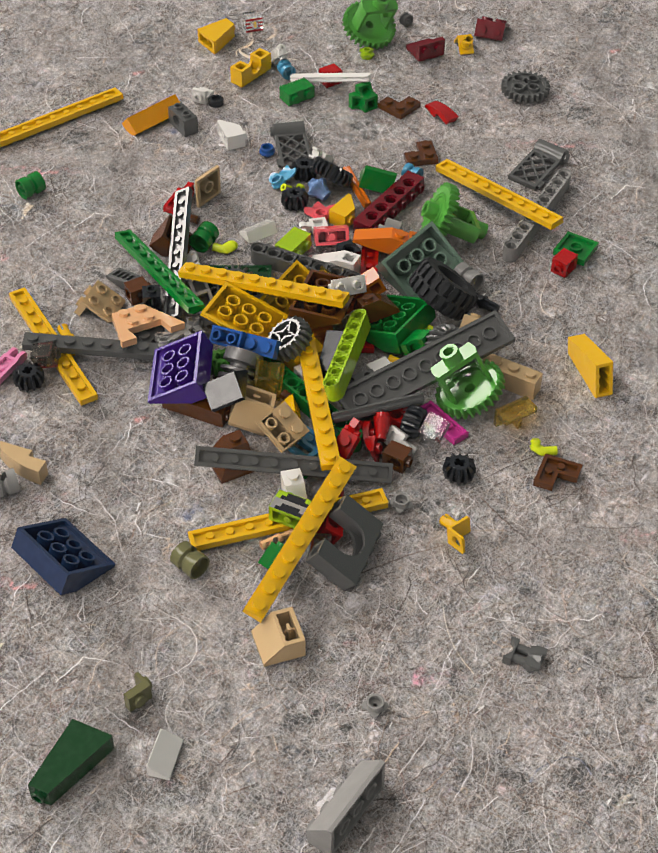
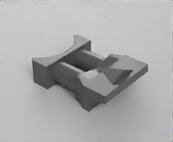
[502,636,548,673]

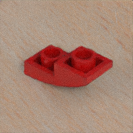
[425,101,459,124]
[362,421,383,462]

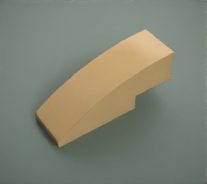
[0,441,48,485]

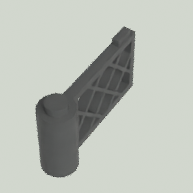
[270,121,312,170]
[508,139,570,190]

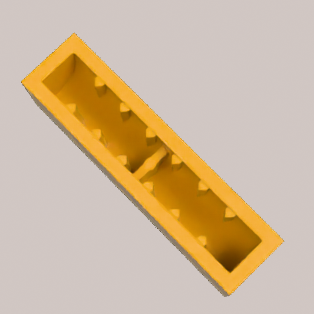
[122,94,180,135]

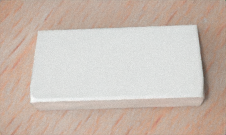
[239,220,278,243]
[146,728,184,780]

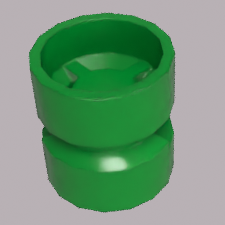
[15,171,46,199]
[189,221,219,253]

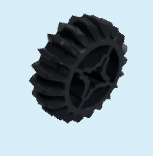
[310,156,354,188]

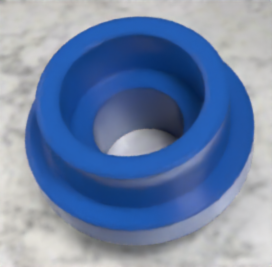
[259,143,275,157]

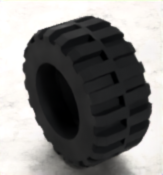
[409,257,478,321]

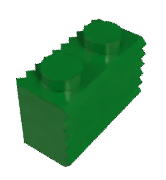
[279,77,315,107]

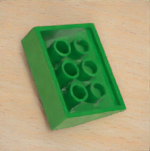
[366,294,436,354]

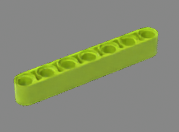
[323,309,371,402]

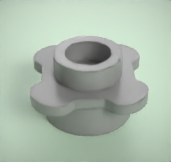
[389,493,413,513]
[362,694,389,718]

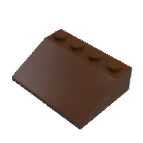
[288,269,356,329]

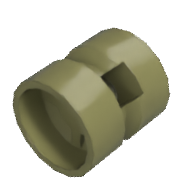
[170,541,210,579]

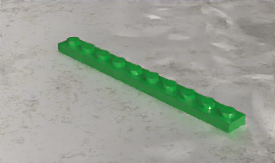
[115,229,205,314]

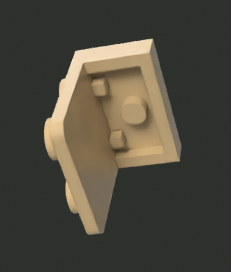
[74,280,126,323]

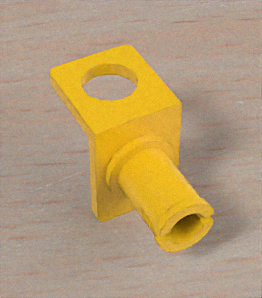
[454,34,474,55]
[439,514,471,554]

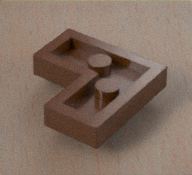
[378,96,421,120]
[404,140,438,166]
[533,454,583,491]

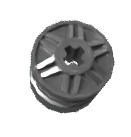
[217,346,264,387]

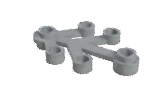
[154,316,206,347]

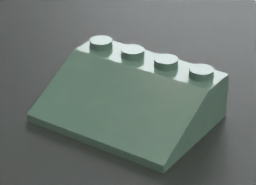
[375,221,464,298]

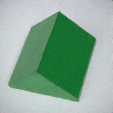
[359,165,397,193]

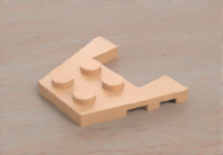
[112,304,185,348]

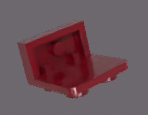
[474,16,510,41]
[406,37,445,62]

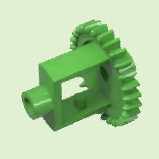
[342,0,398,50]
[420,182,488,244]
[430,342,505,420]

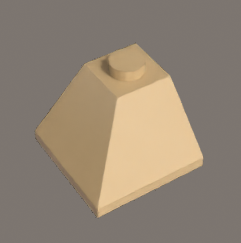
[195,165,221,208]

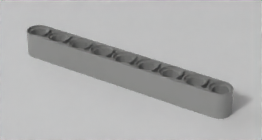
[502,168,572,262]

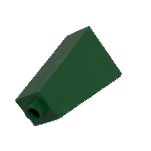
[28,719,114,806]

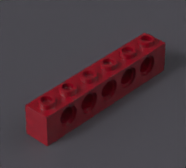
[353,171,425,233]

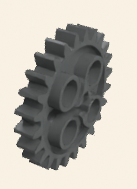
[501,70,550,104]

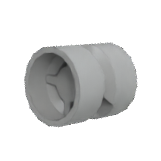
[454,262,484,292]
[0,468,21,498]

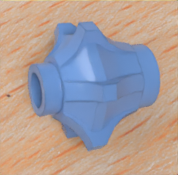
[307,177,331,202]

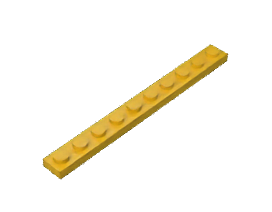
[0,87,123,148]
[435,159,563,230]
[178,262,350,308]
[9,287,98,406]
[298,333,339,471]
[242,456,357,623]
[188,488,388,551]

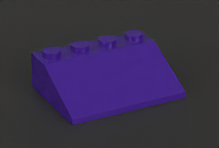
[148,331,213,404]

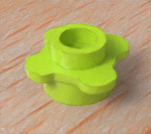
[359,47,375,60]

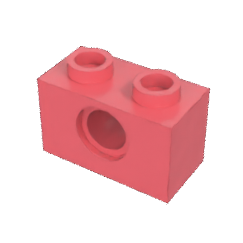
[313,225,349,246]

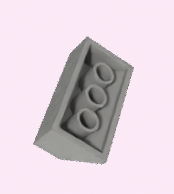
[306,760,385,853]

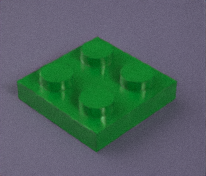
[553,231,599,266]

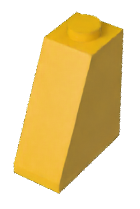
[197,18,235,54]

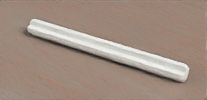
[290,73,371,82]

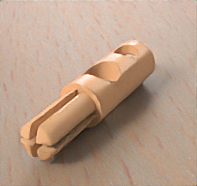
[259,529,293,550]

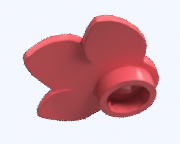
[304,201,335,221]

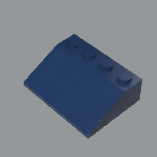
[11,518,115,595]

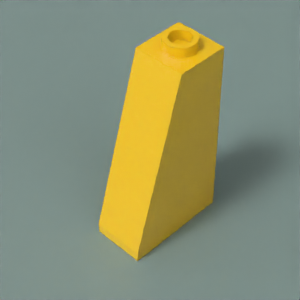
[568,334,613,398]

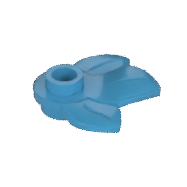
[269,165,297,189]

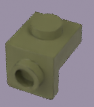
[123,672,153,712]

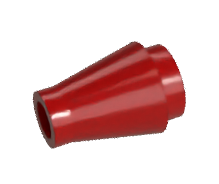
[373,412,392,442]

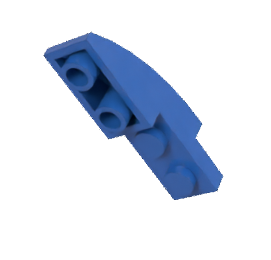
[209,325,281,360]

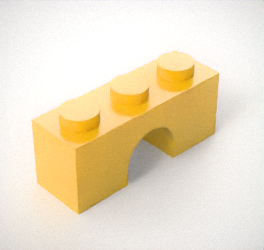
[230,48,271,87]

